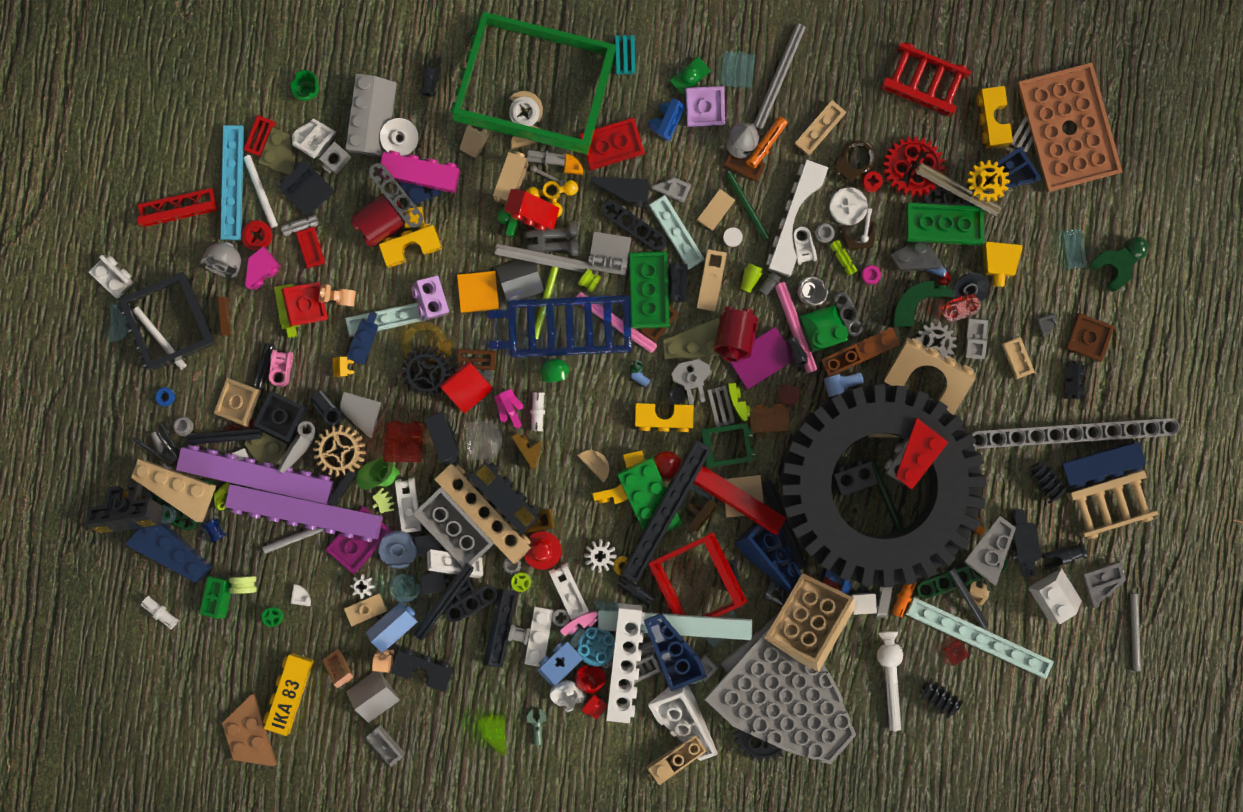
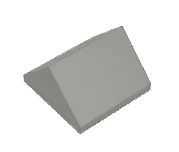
[346,671,400,723]

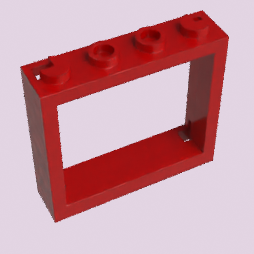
[648,532,747,617]

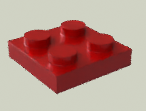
[281,282,328,327]

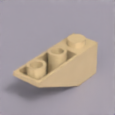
[697,249,727,311]
[646,735,707,785]

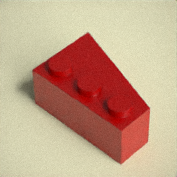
[504,188,560,231]

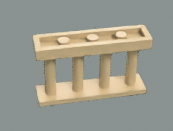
[1066,470,1159,540]

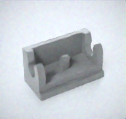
[366,725,405,768]

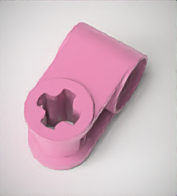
[269,349,293,387]

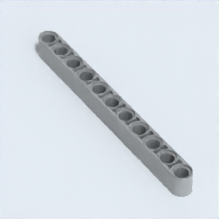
[971,418,1180,449]

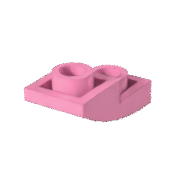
[560,610,598,636]

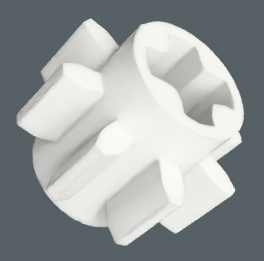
[350,574,375,599]

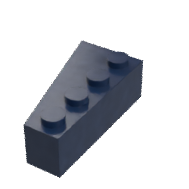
[125,520,213,582]

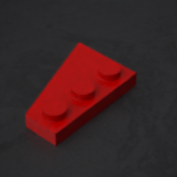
[895,418,949,489]

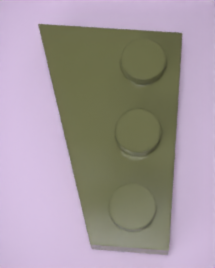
[663,318,720,360]

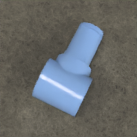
[823,373,863,397]

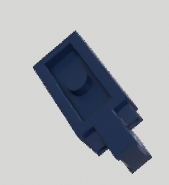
[347,311,378,365]

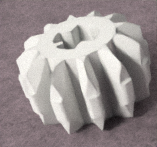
[584,539,617,573]

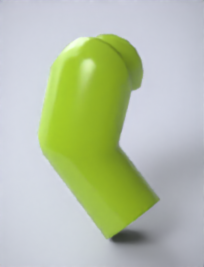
[214,482,231,510]

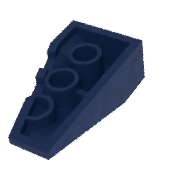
[643,613,707,691]

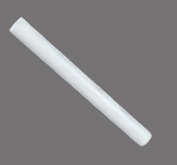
[243,155,278,229]
[132,307,187,370]

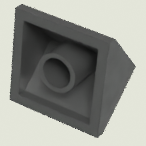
[496,260,544,304]

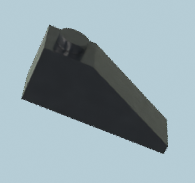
[591,177,648,208]

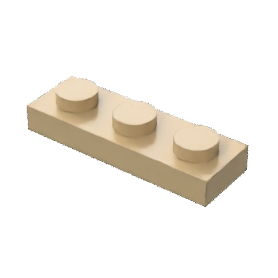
[794,100,846,157]

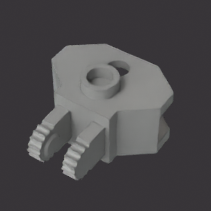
[671,359,711,405]

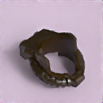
[834,140,876,184]

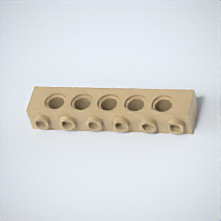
[434,464,532,564]

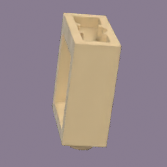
[493,151,529,205]

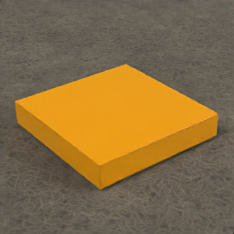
[457,271,499,313]

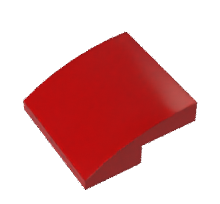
[440,361,494,414]

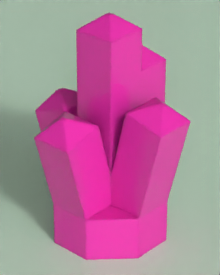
[494,389,523,428]

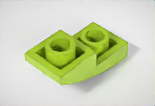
[727,383,750,421]

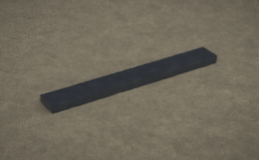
[620,439,712,583]

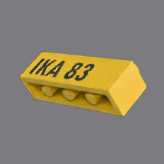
[263,653,314,736]

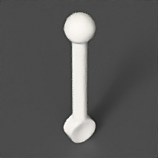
[861,208,872,242]

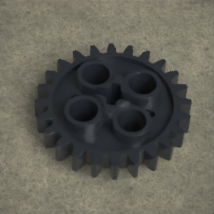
[732,726,783,763]

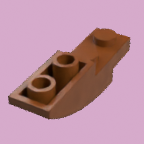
[821,327,900,377]

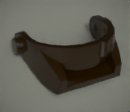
[839,222,877,251]

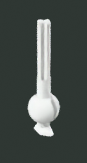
[877,630,903,732]

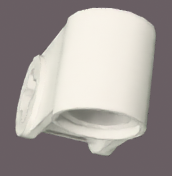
[792,227,817,265]

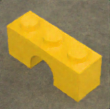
[976,86,1013,149]
[379,224,443,268]
[635,403,694,432]

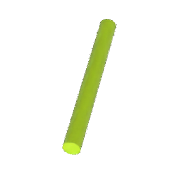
[531,266,559,339]

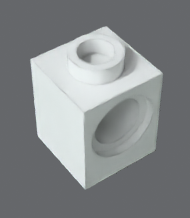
[850,593,877,615]

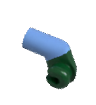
[630,360,651,388]

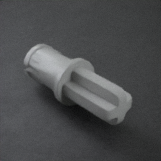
[527,150,565,166]

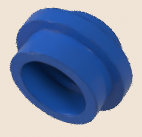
[155,387,175,407]

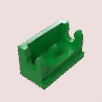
[199,576,231,619]

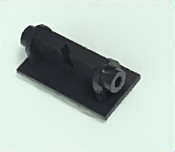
[668,262,688,302]
[1065,360,1086,400]

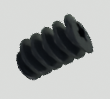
[1026,460,1067,504]
[920,678,963,719]

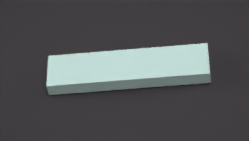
[649,195,705,270]
[345,303,423,337]

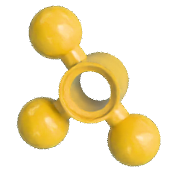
[526,180,578,217]

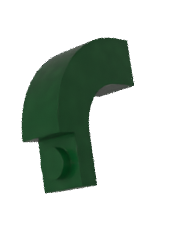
[892,281,953,328]

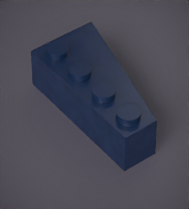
[1063,440,1147,488]

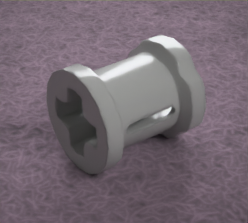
[508,624,531,645]

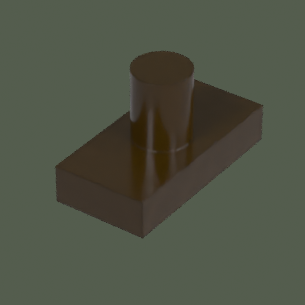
[685,499,719,535]

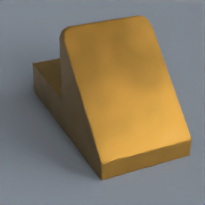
[512,433,542,469]
[520,509,555,533]

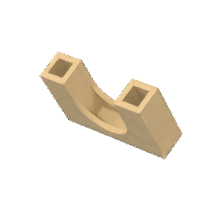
[884,337,976,415]

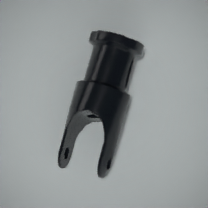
[419,51,442,97]
[1041,542,1088,570]

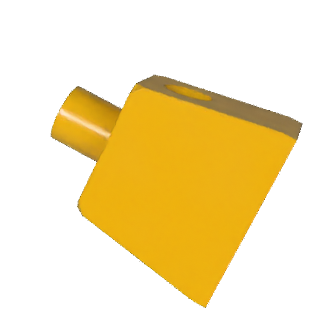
[982,242,1023,287]

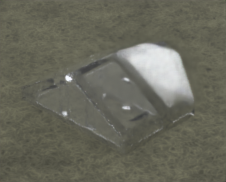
[466,420,502,461]

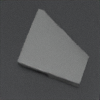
[340,392,381,438]

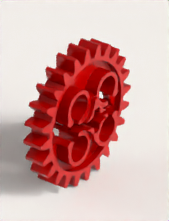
[883,136,946,198]

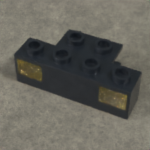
[468,461,540,534]
[85,483,164,534]

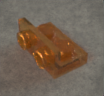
[750,404,790,433]

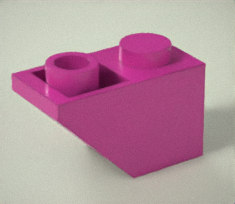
[245,246,281,290]

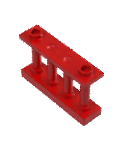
[881,42,971,117]

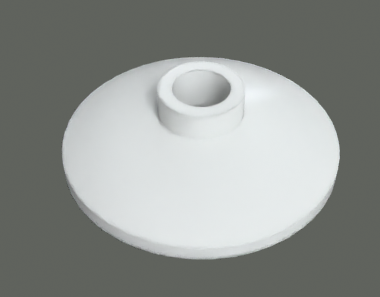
[380,118,418,156]

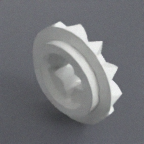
[509,97,540,126]

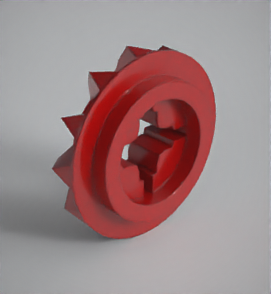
[241,220,273,251]

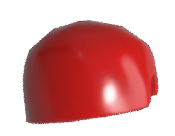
[654,451,681,482]
[575,664,607,693]

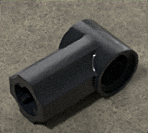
[309,389,344,426]

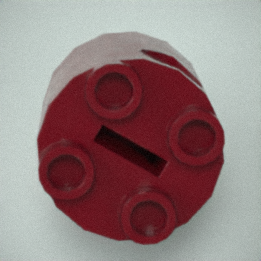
[350,193,405,247]
[713,306,759,362]

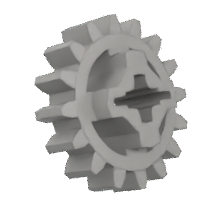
[914,322,957,357]

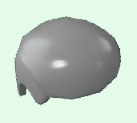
[797,276,828,306]

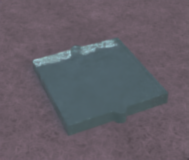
[721,51,755,89]

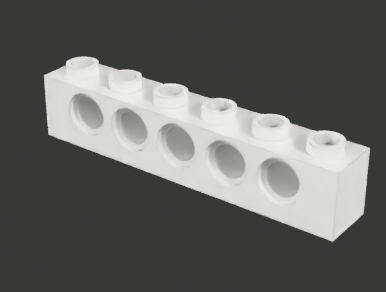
[607,603,646,723]

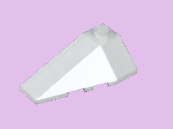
[648,685,718,761]

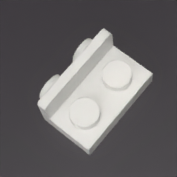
[89,255,134,299]

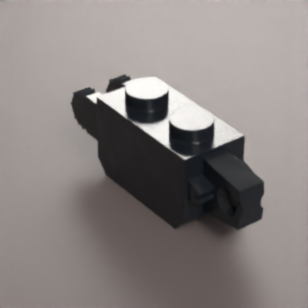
[1010,508,1041,577]

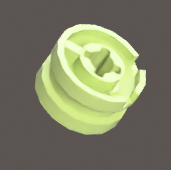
[229,576,257,594]

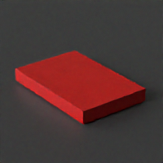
[579,117,645,171]

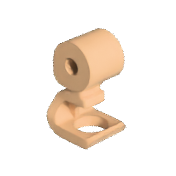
[318,284,356,307]
[372,649,394,673]

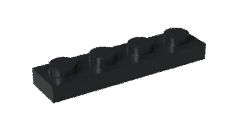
[483,589,518,668]

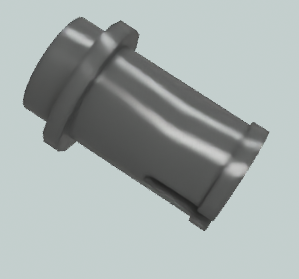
[758,271,781,296]

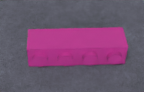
[378,150,460,193]

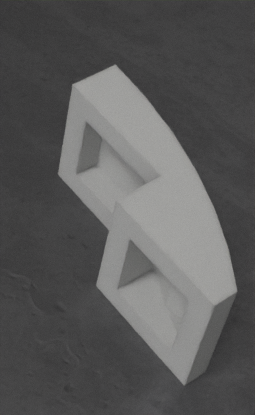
[965,318,988,359]

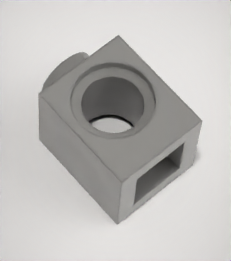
[319,142,351,174]

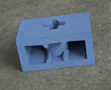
[537,642,583,687]

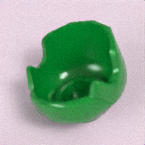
[290,70,320,102]
[540,358,570,383]

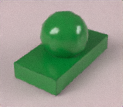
[670,57,711,96]
[496,206,519,238]

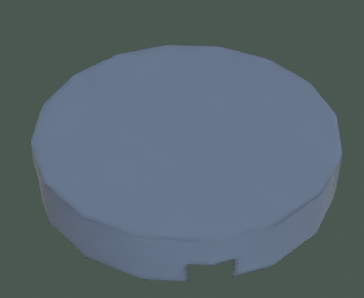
[378,531,417,569]

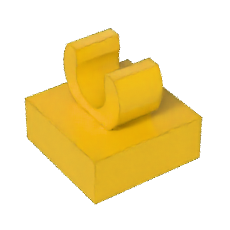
[333,357,354,377]

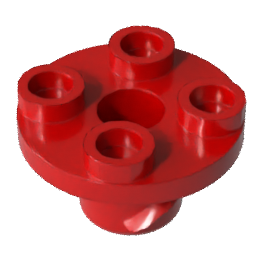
[524,531,562,570]

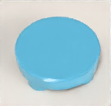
[577,627,615,667]

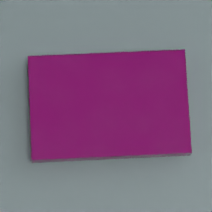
[730,327,790,390]
[325,506,392,575]

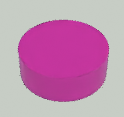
[861,265,881,285]

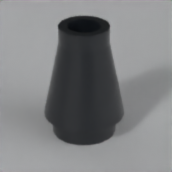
[786,338,808,368]

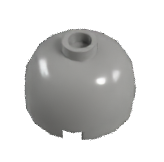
[201,242,241,278]

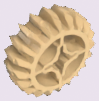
[313,425,366,477]

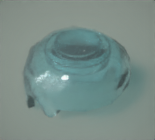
[389,574,421,603]

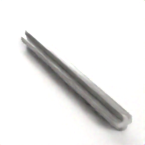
[753,23,806,130]

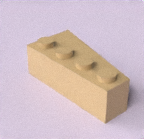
[131,459,216,522]

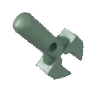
[527,708,547,746]

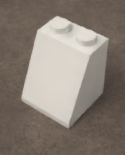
[1029,568,1082,624]

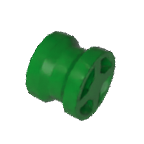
[262,607,284,627]

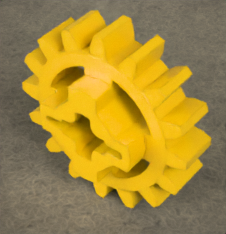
[966,160,1010,203]

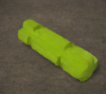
[830,240,857,276]

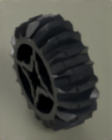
[401,345,454,396]

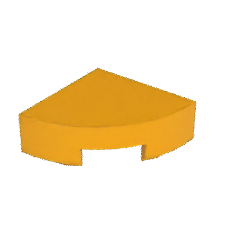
[564,154,583,175]

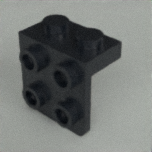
[277,161,334,216]

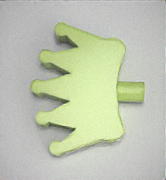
[372,488,394,513]

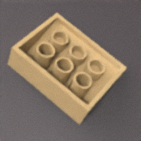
[765,573,856,672]

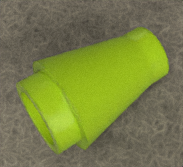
[740,263,762,293]

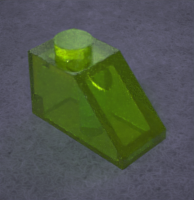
[478,714,507,756]

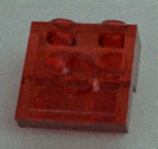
[383,420,425,463]

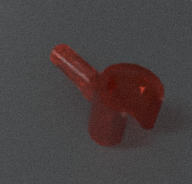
[227,419,254,430]

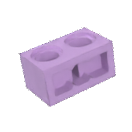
[411,276,449,321]

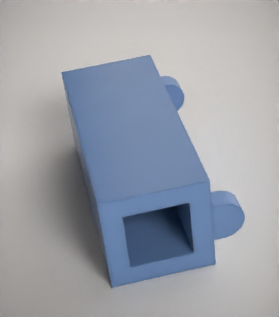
[366,602,417,653]

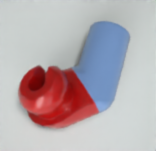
[926,267,951,286]

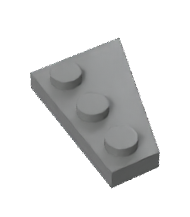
[964,516,1016,586]

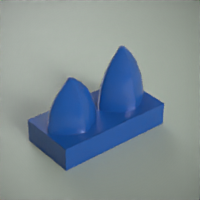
[648,98,685,141]

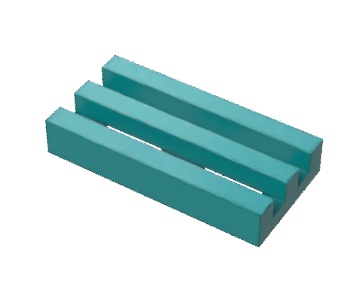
[615,35,636,75]

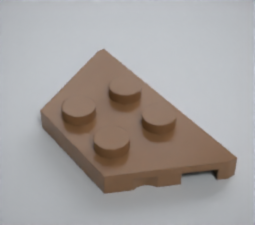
[222,693,277,766]

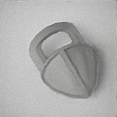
[726,122,759,159]

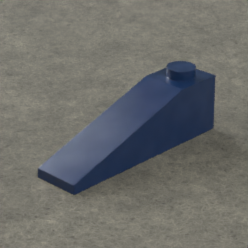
[735,523,801,594]

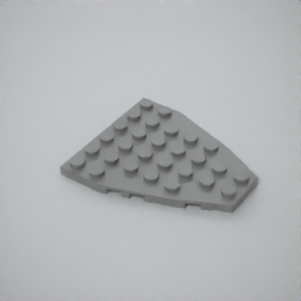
[704,622,856,764]

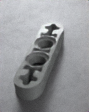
[369,163,423,227]

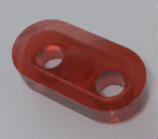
[942,295,981,321]

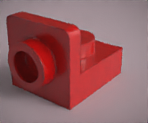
[581,693,608,719]

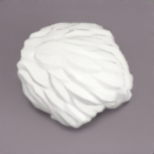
[549,680,586,712]

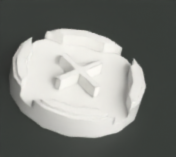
[829,188,868,226]

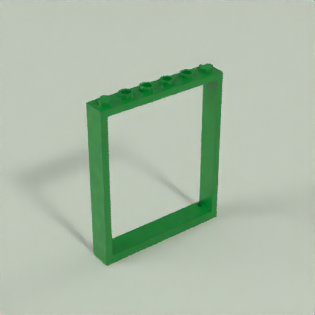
[450,11,616,155]

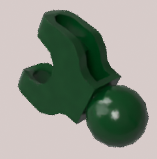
[1089,236,1149,292]

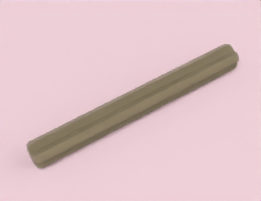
[916,163,1001,216]

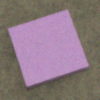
[686,86,725,127]

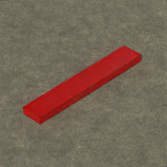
[693,466,786,535]

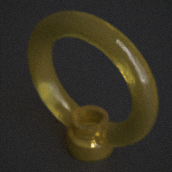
[402,322,453,367]

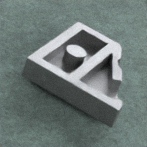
[891,242,943,273]
[1082,561,1126,609]

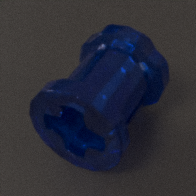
[202,518,227,543]

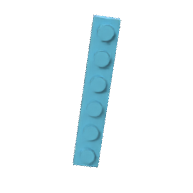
[221,125,244,241]

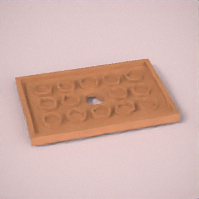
[1017,63,1122,193]

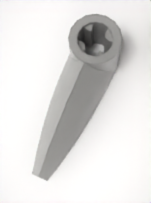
[278,421,315,474]

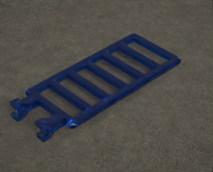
[488,295,632,358]

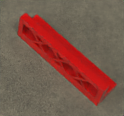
[137,188,218,227]

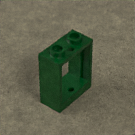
[701,423,755,468]

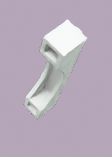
[766,160,828,277]

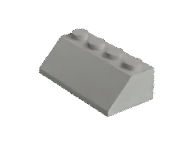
[346,73,397,157]
[413,487,494,567]

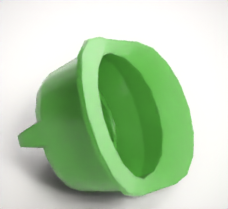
[356,455,400,490]

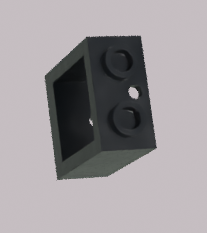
[424,412,462,465]

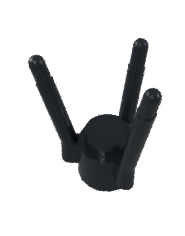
[133,423,180,465]

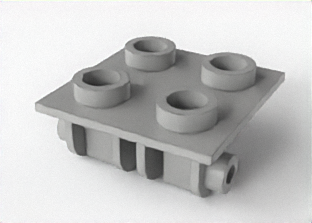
[588,232,631,275]

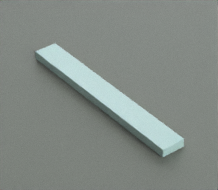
[905,597,1054,679]
[598,610,752,640]

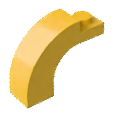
[593,451,644,504]

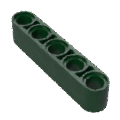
[914,559,1007,599]

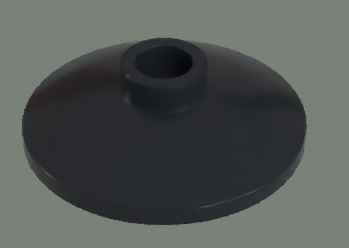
[952,272,989,307]

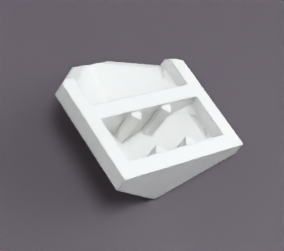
[292,119,336,158]

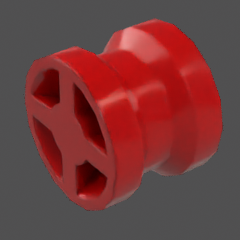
[862,171,883,193]

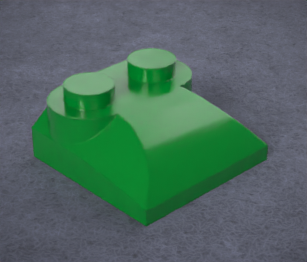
[799,305,848,353]

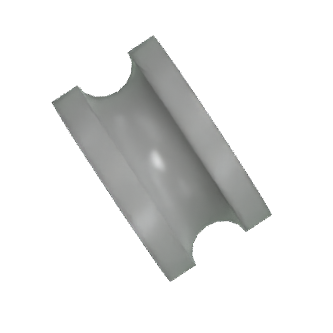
[552,609,570,627]

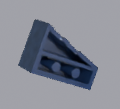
[970,147,1042,194]

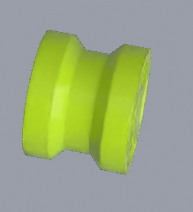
[578,269,601,293]
[511,572,531,592]

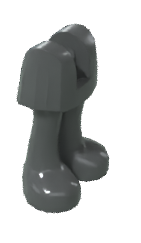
[524,220,579,256]

